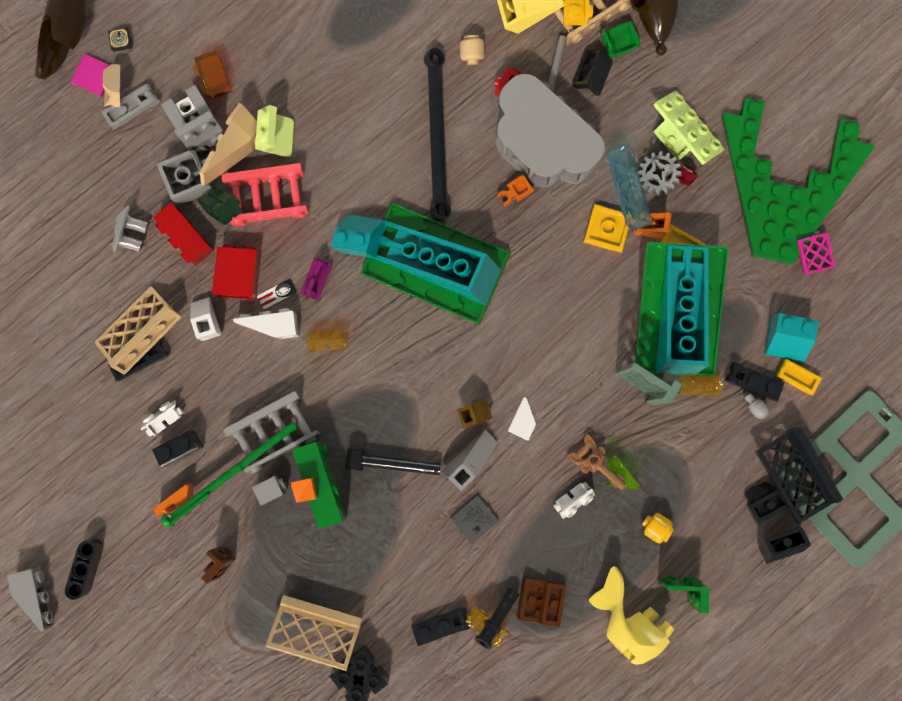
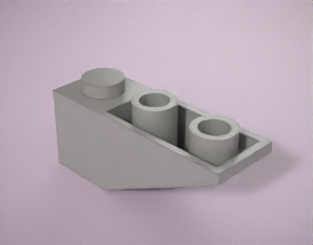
[442,429,497,491]
[7,566,53,631]

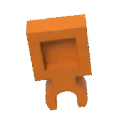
[497,175,534,207]

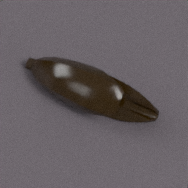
[34,0,85,79]

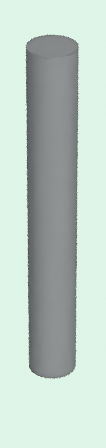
[548,35,566,92]

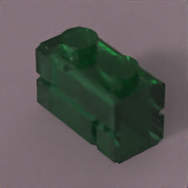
[198,187,242,225]

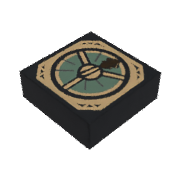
[108,27,132,52]

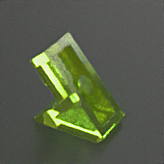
[605,454,640,490]

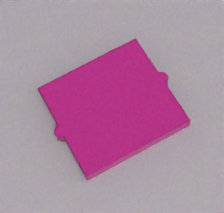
[70,54,110,96]

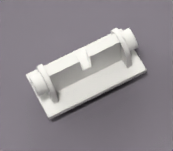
[141,400,184,436]
[553,482,595,519]

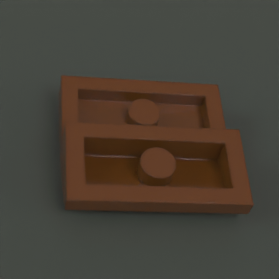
[517,577,567,626]

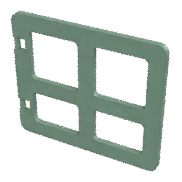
[776,391,902,568]

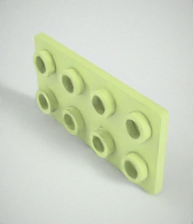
[654,91,724,165]

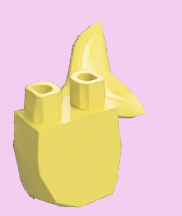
[589,566,674,665]

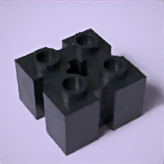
[329,645,390,701]

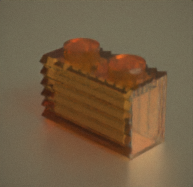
[193,50,232,99]

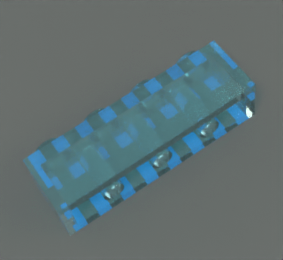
[606,145,653,231]

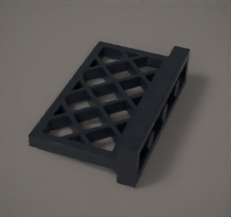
[755,427,844,524]

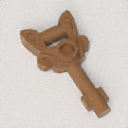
[566,434,627,491]

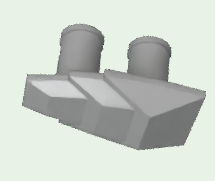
[112,206,148,254]

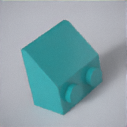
[331,215,385,259]
[764,313,819,362]

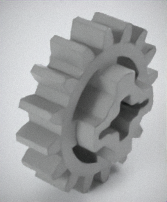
[637,151,682,196]

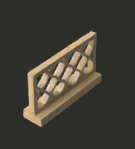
[94,286,181,375]
[266,595,362,671]

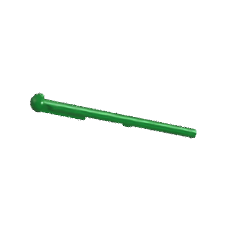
[161,421,298,528]

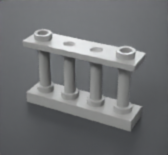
[223,391,320,474]

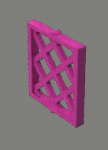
[797,233,835,275]

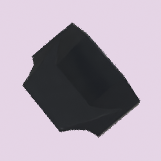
[746,481,793,524]

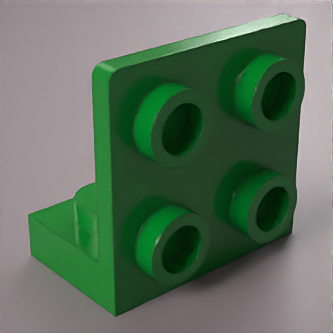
[658,576,709,613]

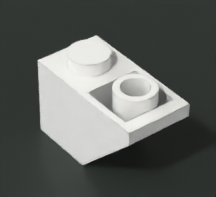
[190,297,222,341]

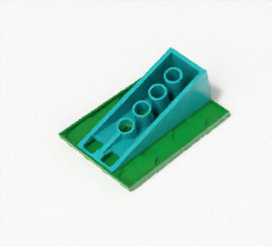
[360,203,510,325]
[635,242,729,377]

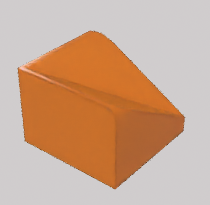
[291,477,318,503]

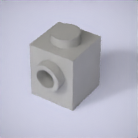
[252,475,287,506]

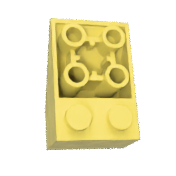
[497,0,565,34]

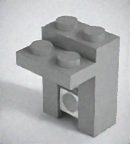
[161,85,225,155]

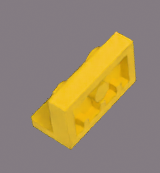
[563,0,593,25]

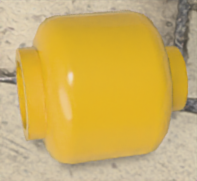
[642,513,674,544]

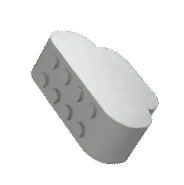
[496,74,604,187]

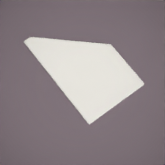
[508,397,536,441]

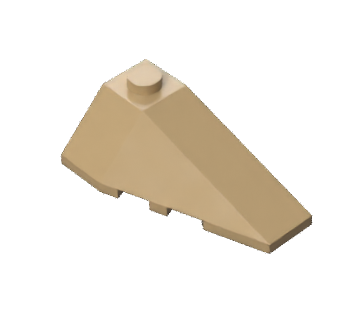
[200,103,257,186]

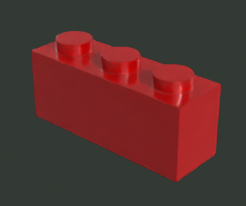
[153,203,214,266]

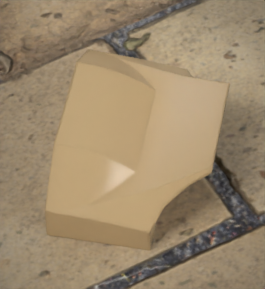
[103,64,121,107]

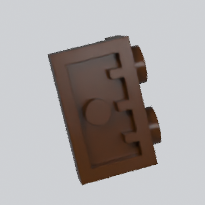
[201,547,235,584]

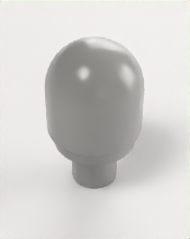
[744,393,769,419]

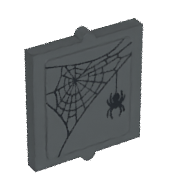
[450,496,499,544]

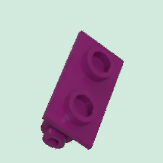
[300,257,333,301]

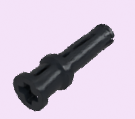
[474,588,519,649]

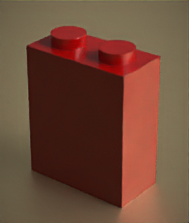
[212,244,261,300]

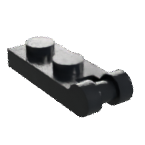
[108,340,169,382]
[725,362,785,402]
[411,607,472,646]

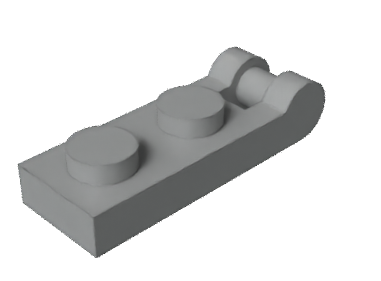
[101,84,160,130]

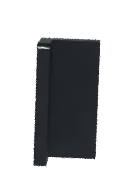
[572,49,613,96]

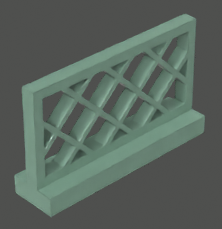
[615,362,682,406]

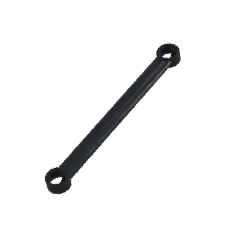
[424,48,451,221]

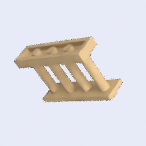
[553,0,631,46]

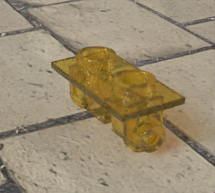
[306,329,348,352]
[680,375,724,397]
[465,606,509,647]

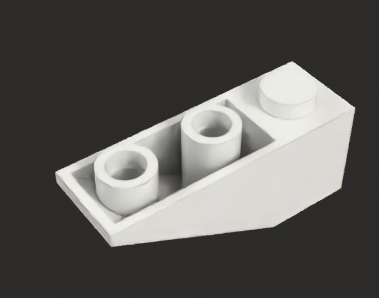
[233,308,299,339]

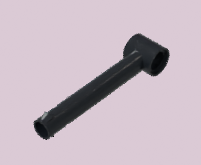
[345,448,441,476]

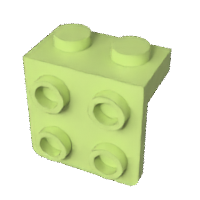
[255,105,294,157]

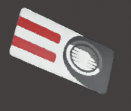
[257,279,297,309]

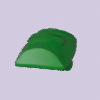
[600,21,642,58]

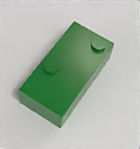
[292,441,347,530]

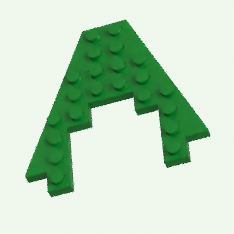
[721,98,875,265]

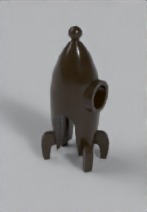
[630,0,678,56]

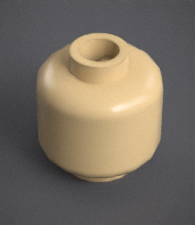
[460,35,485,65]

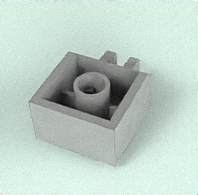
[157,150,215,206]

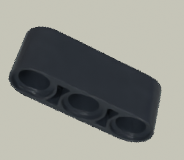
[65,538,103,600]

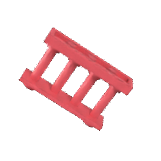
[222,163,309,227]

